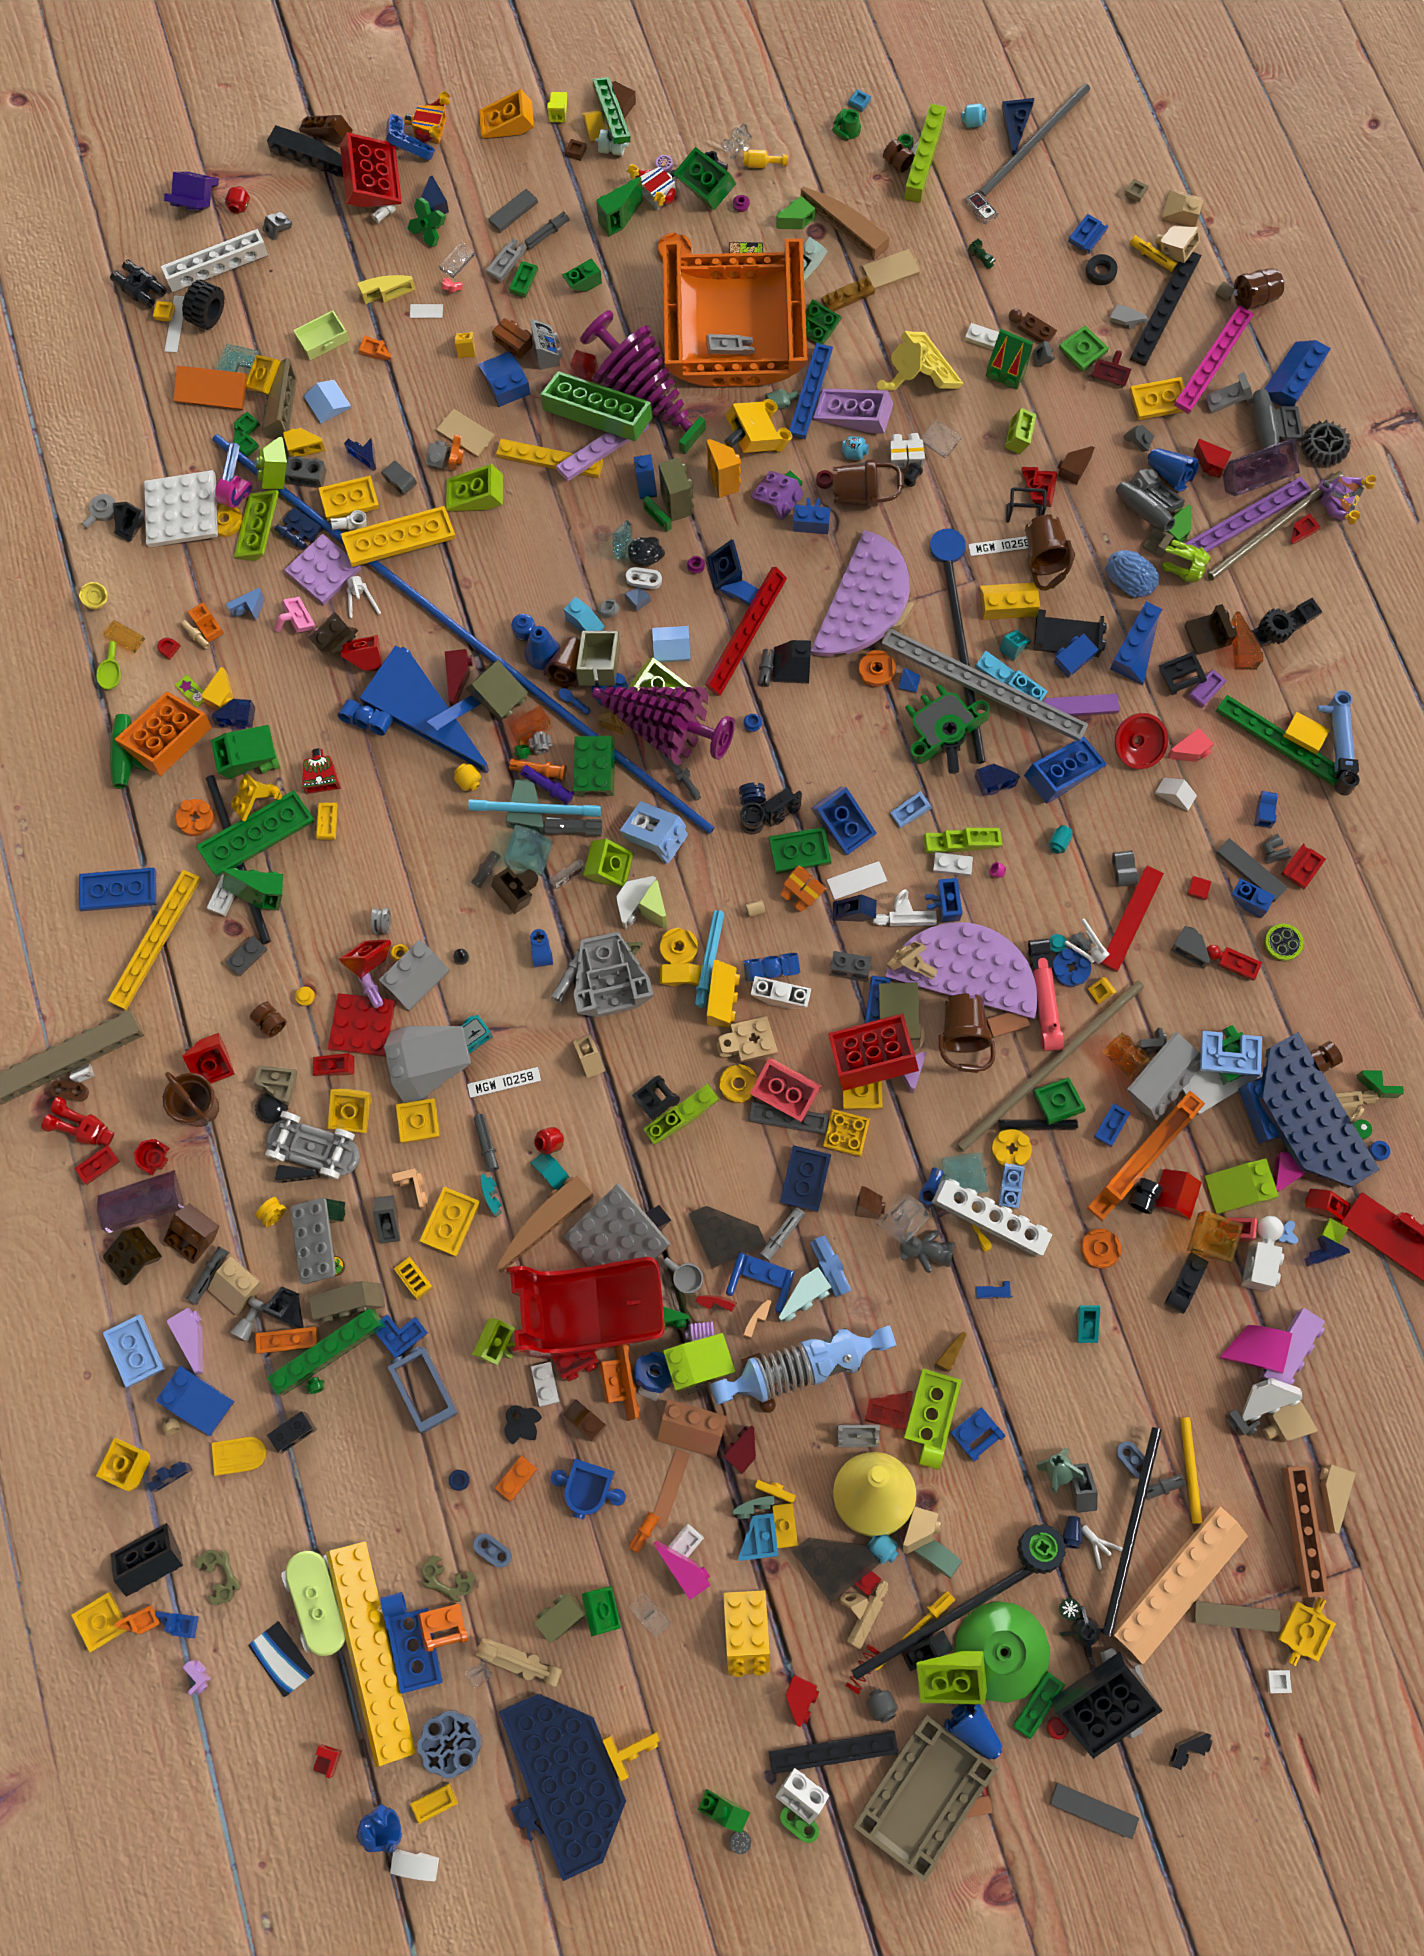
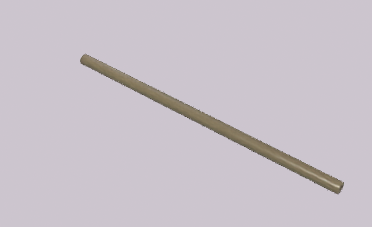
[957,981,1144,1152]

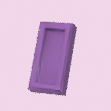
[1188,669,1227,708]

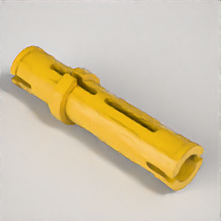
[1129,235,1178,273]

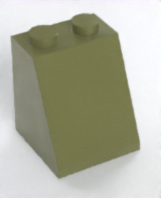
[465,660,528,719]

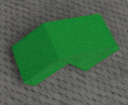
[1357,1070,1404,1098]

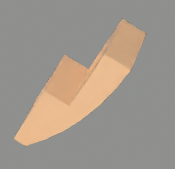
[744,1300,771,1339]

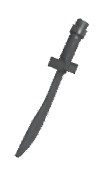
[659,749,701,801]

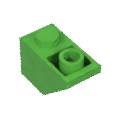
[776,196,815,229]
[1167,504,1192,548]

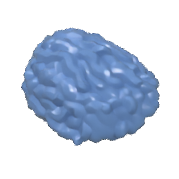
[1104,550,1159,598]

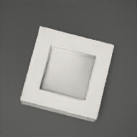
[1266,1670,1292,1693]

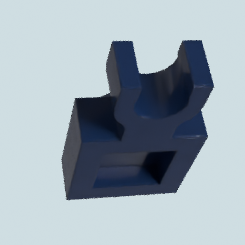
[511,1797,544,1841]

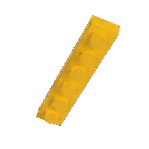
[496,439,604,478]

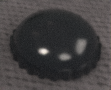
[255,1093,289,1124]

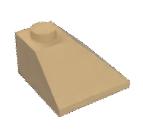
[1161,190,1203,227]

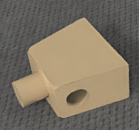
[1155,226,1200,263]
[1263,1400,1318,1442]

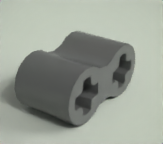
[381,460,417,495]
[1112,850,1138,887]

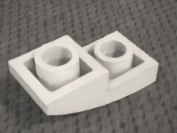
[390,1849,439,1881]

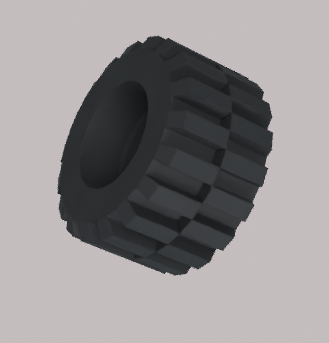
[182,279,225,330]

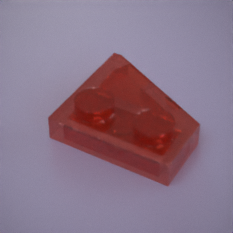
[865,1391,913,1431]

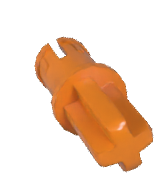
[629,1511,660,1553]

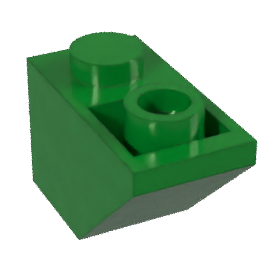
[562,258,602,291]
[697,1789,751,1834]

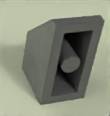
[1170,926,1210,969]
[373,1195,400,1244]
[1070,1463,1098,1513]

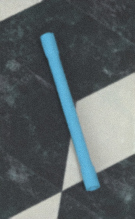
[468,799,601,817]

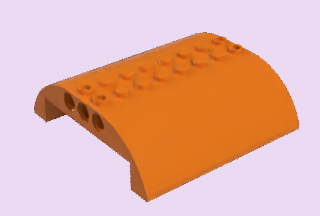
[663,238,807,387]

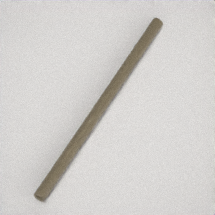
[1207,471,1344,580]

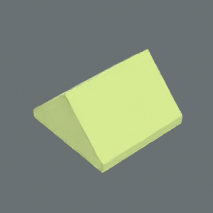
[639,880,667,928]

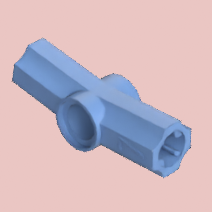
[810,1236,851,1298]

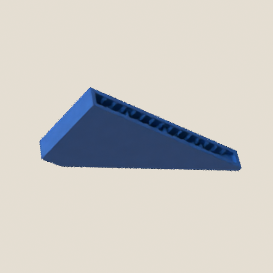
[360,645,489,773]

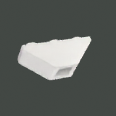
[616,876,657,929]
[751,976,811,1009]
[1242,1378,1302,1421]

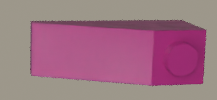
[654,1540,711,1600]

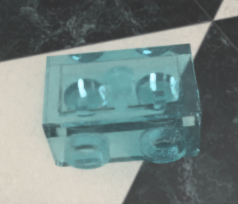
[612,520,633,561]

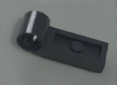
[1164,1252,1209,1314]

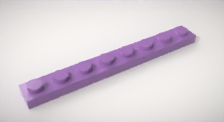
[1185,477,1312,553]

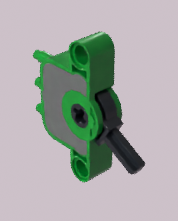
[905,684,990,774]

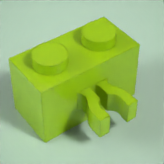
[472,1318,515,1365]

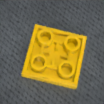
[823,1109,870,1157]

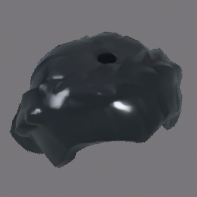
[628,537,665,567]

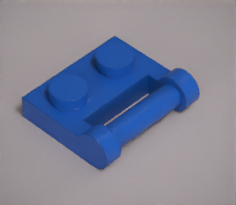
[950,1407,1006,1462]

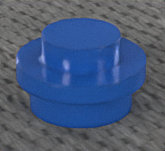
[744,714,762,732]

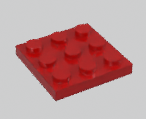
[328,993,396,1057]

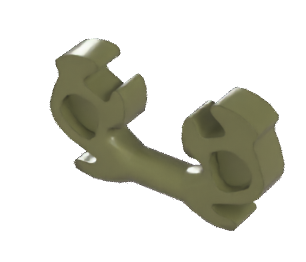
[196,1550,241,1606]
[422,1556,476,1602]

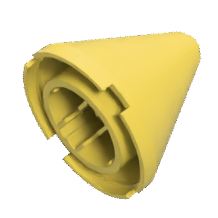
[833,1452,916,1537]

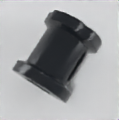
[904,463,923,487]

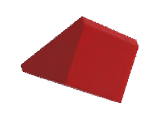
[339,940,391,979]
[1155,1169,1202,1220]

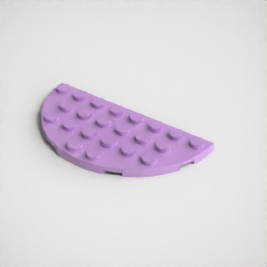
[811,530,910,657]
[885,922,1037,1020]

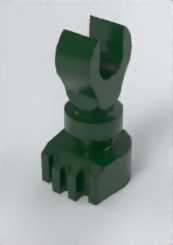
[968,238,996,269]

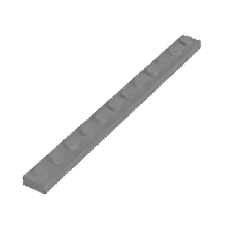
[881,628,1089,742]

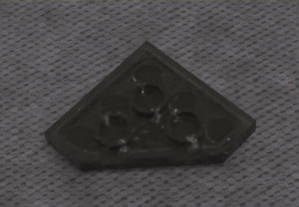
[688,1206,767,1269]
[792,1537,880,1603]

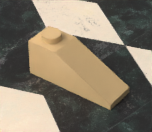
[1319,1464,1356,1534]

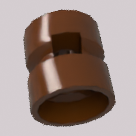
[883,139,915,173]
[250,1001,287,1038]
[1310,1041,1343,1073]

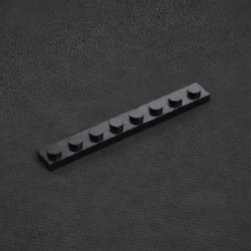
[1130,252,1202,366]

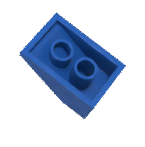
[478,351,531,407]
[811,787,877,855]
[155,1366,235,1436]

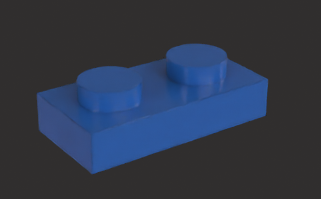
[1094,1103,1130,1147]

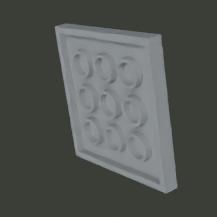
[563,1183,671,1267]

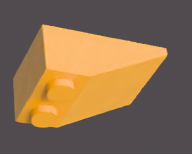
[479,89,534,138]

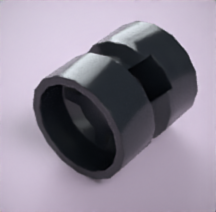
[740,803,765,835]
[1128,1178,1163,1214]

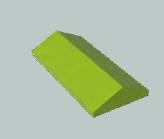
[234,490,279,561]

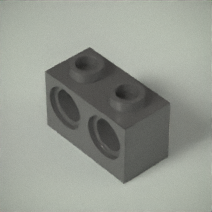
[285,456,327,488]
[829,951,872,982]

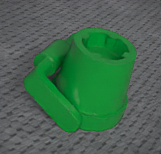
[832,108,861,141]

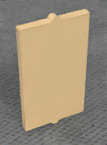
[862,249,920,289]
[436,409,495,457]

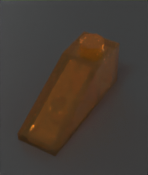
[1232,612,1263,670]

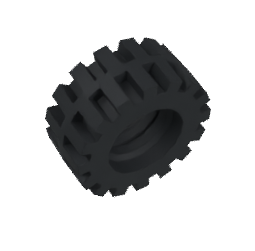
[1259,608,1296,644]

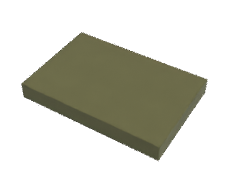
[879,982,920,1040]

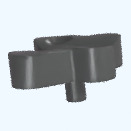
[1069,932,1092,953]

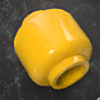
[454,763,481,791]

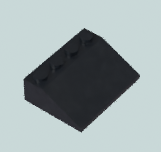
[1051,1651,1163,1759]

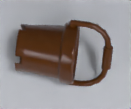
[833,458,904,507]
[1025,514,1075,591]
[938,993,996,1073]
[162,1072,219,1127]

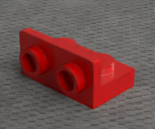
[553,1351,600,1382]

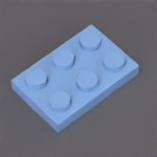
[103,1314,165,1388]

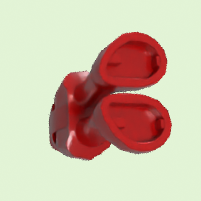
[41,1096,115,1146]

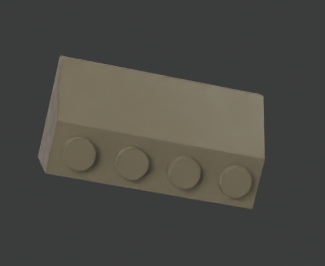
[262,358,297,439]

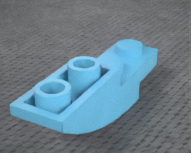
[974,651,1048,701]

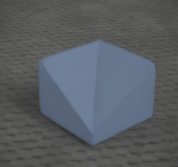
[625,588,651,611]

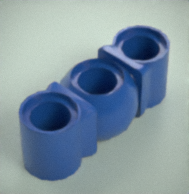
[338,699,393,736]
[743,953,800,982]

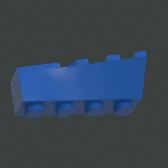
[1110,601,1162,685]

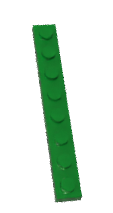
[1216,695,1338,786]

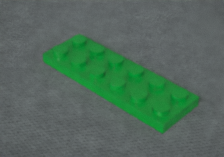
[196,790,315,878]

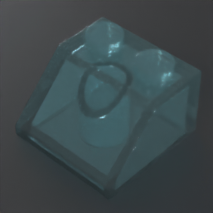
[504,825,553,876]

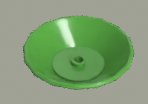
[954,1601,1050,1703]

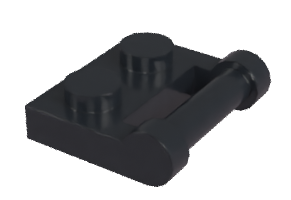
[1159,651,1207,695]
[632,1075,680,1121]

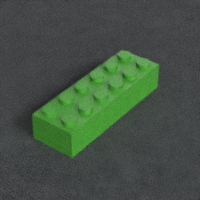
[541,371,652,442]

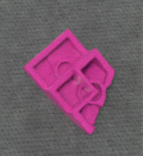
[1220,1325,1293,1374]

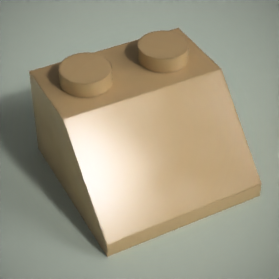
[208,1256,264,1316]

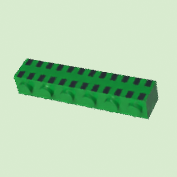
[267,1308,385,1395]

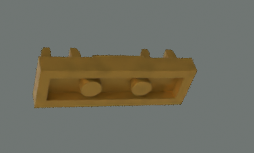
[821,276,875,312]

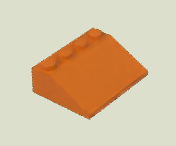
[115,691,212,777]

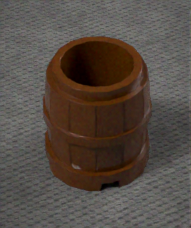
[1234,268,1284,310]

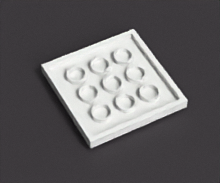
[144,470,218,547]

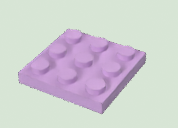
[285,534,362,605]

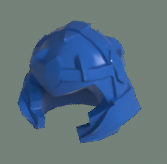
[357,1804,402,1853]

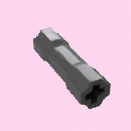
[545,817,602,837]

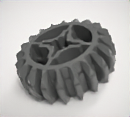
[1301,420,1351,467]

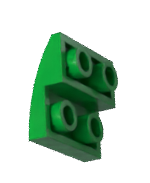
[805,299,842,344]

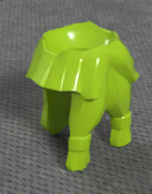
[1162,539,1211,583]

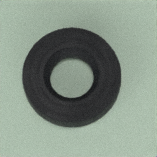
[1086,254,1118,285]

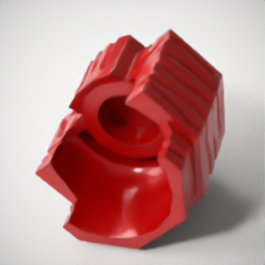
[134,1139,170,1176]

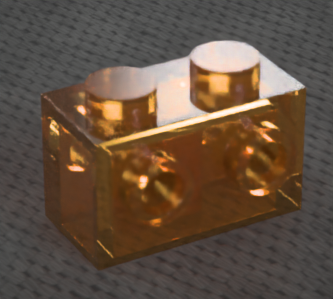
[1102,1032,1151,1079]

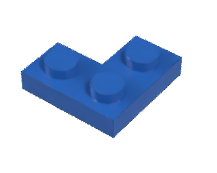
[376,1314,428,1359]

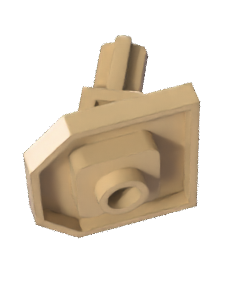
[886,941,937,979]

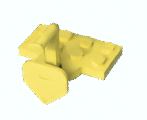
[877,331,964,391]

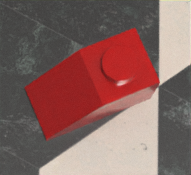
[1194,439,1232,478]
[1305,1188,1350,1222]

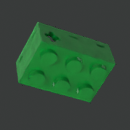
[573,736,615,797]

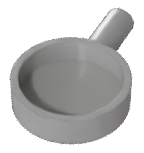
[82,494,116,528]
[662,1257,703,1294]

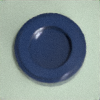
[449,1470,470,1491]

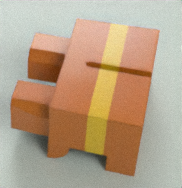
[780,866,827,912]

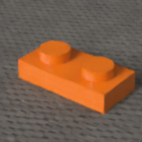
[495,1456,538,1502]

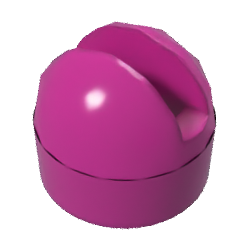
[990,862,1006,878]

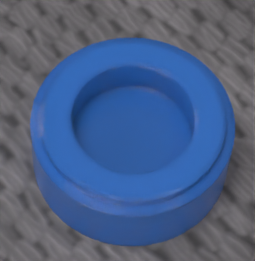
[1369,1141,1390,1161]

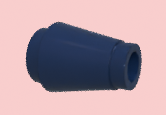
[1063,1516,1083,1549]

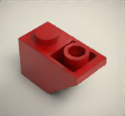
[785,1674,819,1728]

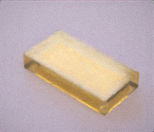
[104,620,145,653]

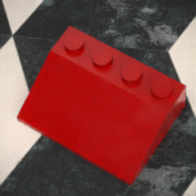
[340,132,402,207]
[828,1013,919,1091]

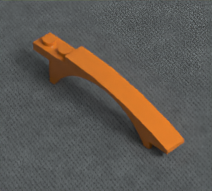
[1086,1091,1205,1222]

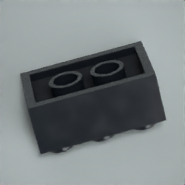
[110,1523,183,1597]

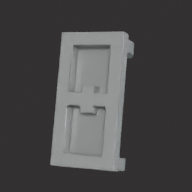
[837,1425,880,1447]

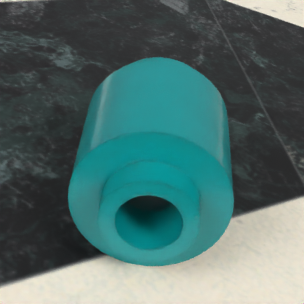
[1048,825,1073,854]

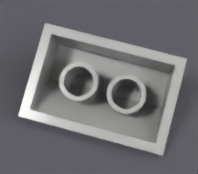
[379,940,450,1011]

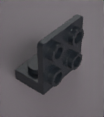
[761,787,802,827]

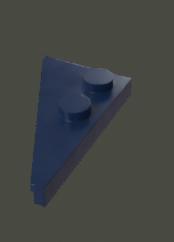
[1002,98,1034,155]

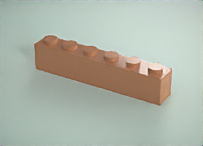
[1281,1466,1329,1597]

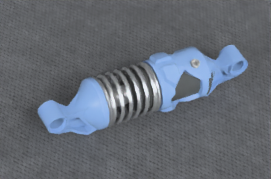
[710,1326,897,1405]

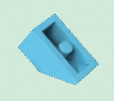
[564,597,604,632]

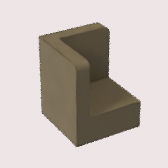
[1143,526,1174,558]

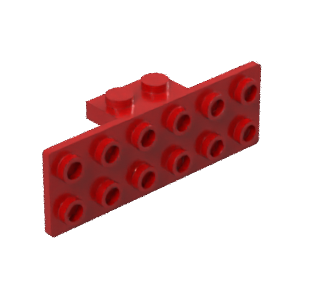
[1341,1192,1424,1282]

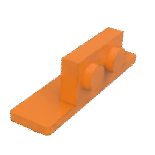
[599,1345,640,1421]

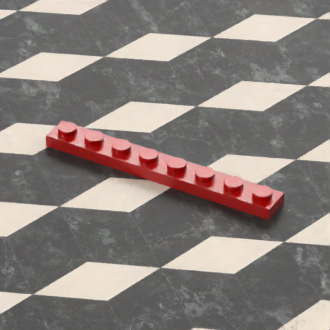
[705,567,787,696]

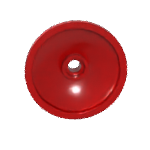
[1114,713,1168,769]

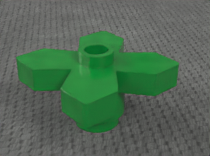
[407,198,446,247]

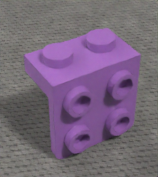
[751,471,804,520]

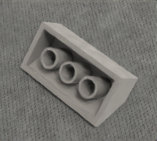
[1127,1032,1200,1120]

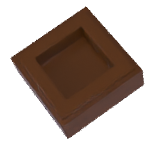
[565,139,587,161]

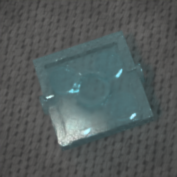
[942,1152,989,1197]

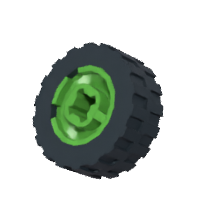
[1017,1524,1066,1574]

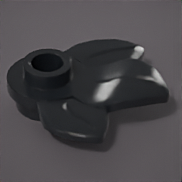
[504,1405,542,1444]

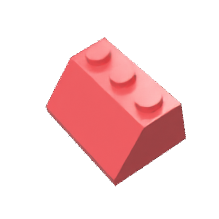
[750,1058,822,1122]

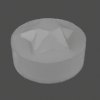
[600,599,619,618]

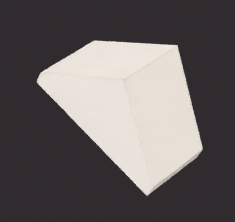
[1155,778,1197,812]

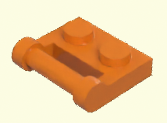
[418,1603,468,1652]

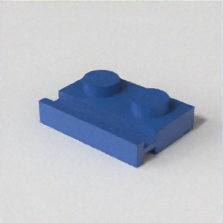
[1068,214,1108,254]

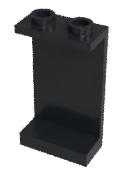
[1033,609,1107,657]

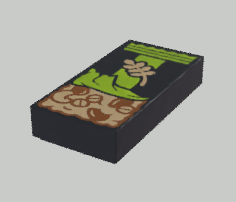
[729,242,763,253]

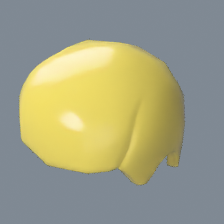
[79,582,108,610]

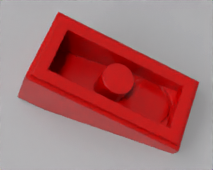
[313,1053,355,1076]

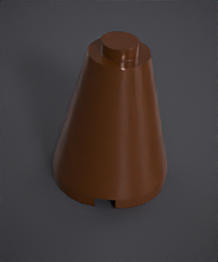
[544,637,581,689]

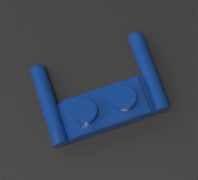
[726,1252,795,1313]

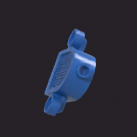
[551,1459,626,1520]

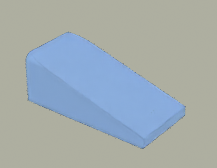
[890,791,932,828]

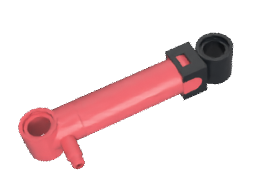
[1028,938,1064,1051]

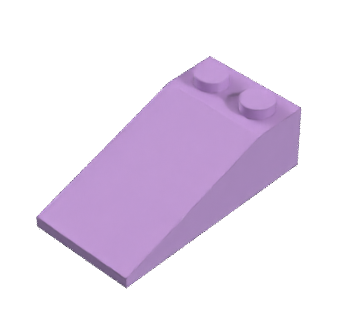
[814,388,894,433]

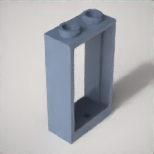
[388,1346,459,1433]

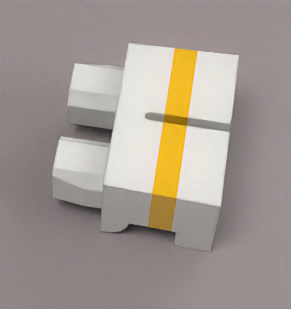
[889,433,925,469]

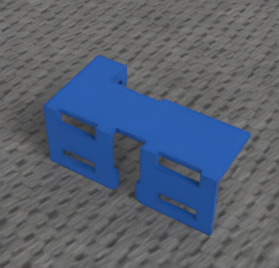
[976,1281,1013,1299]

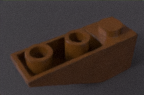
[298,115,353,144]

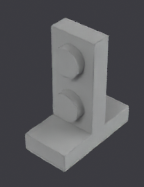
[1205,372,1253,413]

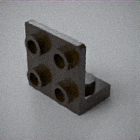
[307,613,358,655]

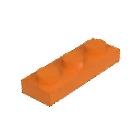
[256,1327,318,1354]

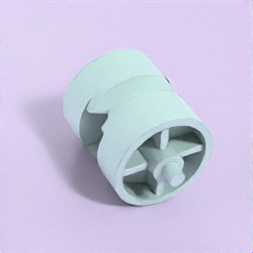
[595,129,629,156]

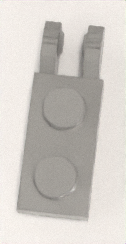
[486,238,527,282]
[706,334,755,355]

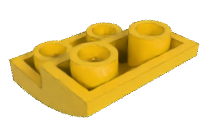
[1283,712,1330,754]

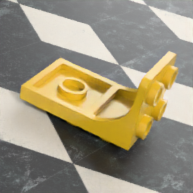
[724,1590,770,1677]

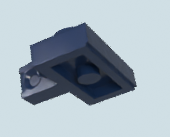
[147,1461,192,1492]

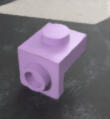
[183,1660,211,1696]

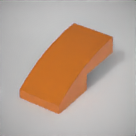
[188,603,224,642]

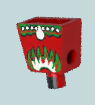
[302,748,341,794]

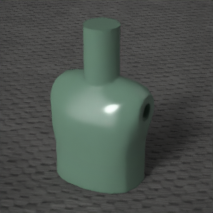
[765,389,799,410]

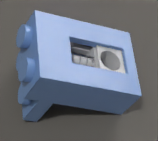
[620,801,688,864]

